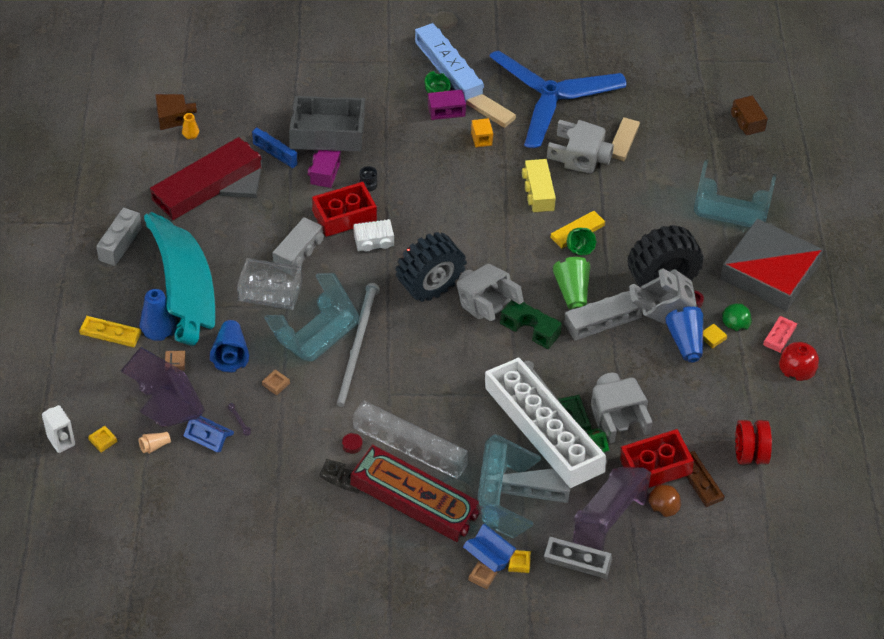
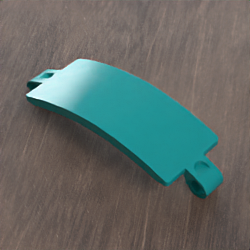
[144,212,215,346]

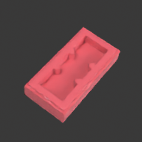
[763,316,797,353]

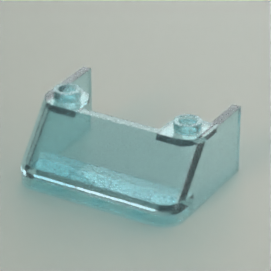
[694,159,777,228]
[264,273,359,361]
[478,435,541,539]

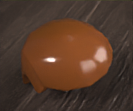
[648,485,681,517]

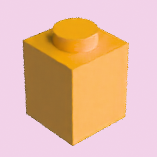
[471,118,493,148]

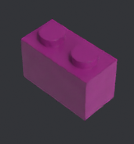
[428,90,466,120]
[308,150,341,188]

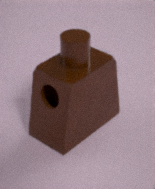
[155,94,197,130]

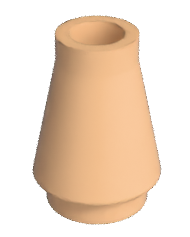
[139,431,171,454]

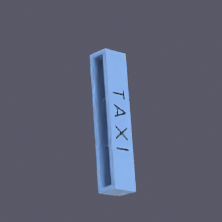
[415,23,484,102]

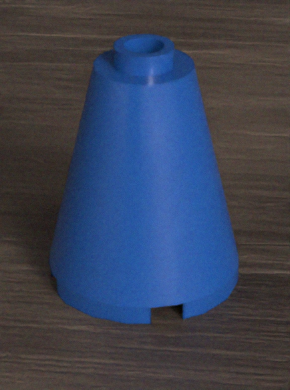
[139,289,178,341]
[665,307,704,363]
[210,320,249,372]

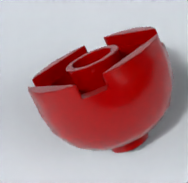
[779,342,819,381]

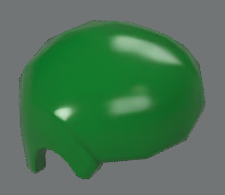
[424,71,451,93]
[566,227,597,255]
[722,303,752,331]

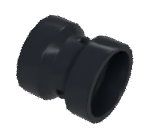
[359,166,377,191]

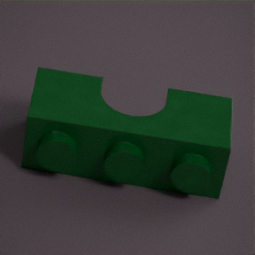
[500,300,562,350]

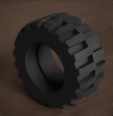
[627,225,704,287]

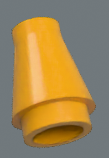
[182,113,200,139]

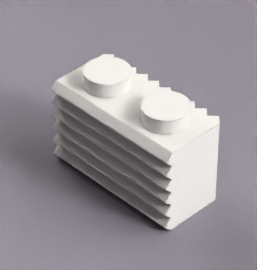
[354,219,394,252]
[42,405,75,453]

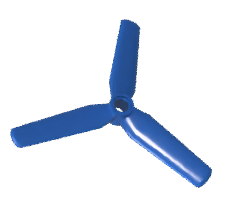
[489,51,626,148]

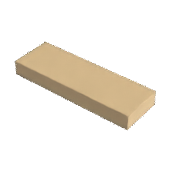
[466,94,516,128]
[611,117,640,161]

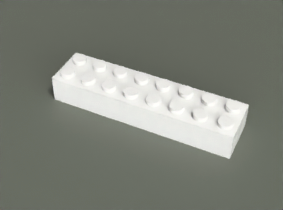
[485,358,606,488]

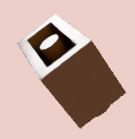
[731,95,768,136]

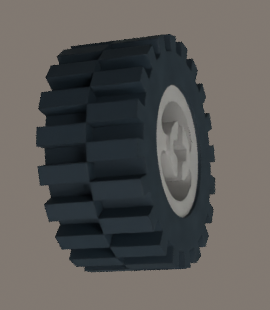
[395,232,467,302]

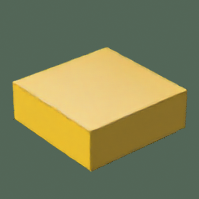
[703,324,727,349]
[88,426,117,452]
[508,550,531,573]

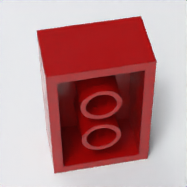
[312,182,377,237]
[620,429,694,492]

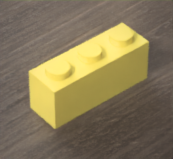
[522,159,556,212]

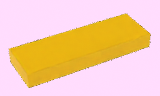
[550,211,605,249]
[79,316,141,347]

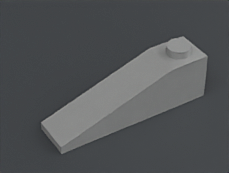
[487,469,570,503]

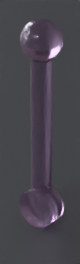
[228,403,251,436]

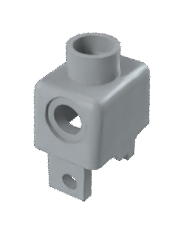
[547,120,614,174]
[457,264,524,321]
[629,269,697,324]
[591,373,653,443]

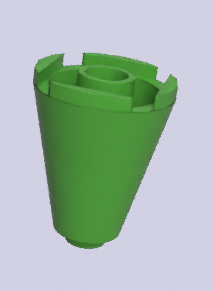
[553,257,590,310]

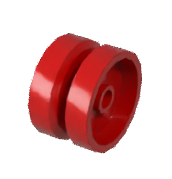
[735,420,772,465]

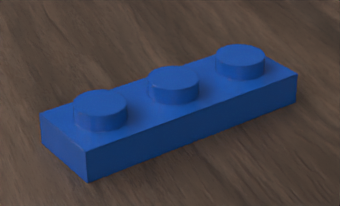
[252,128,298,168]

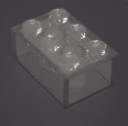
[237,258,303,310]

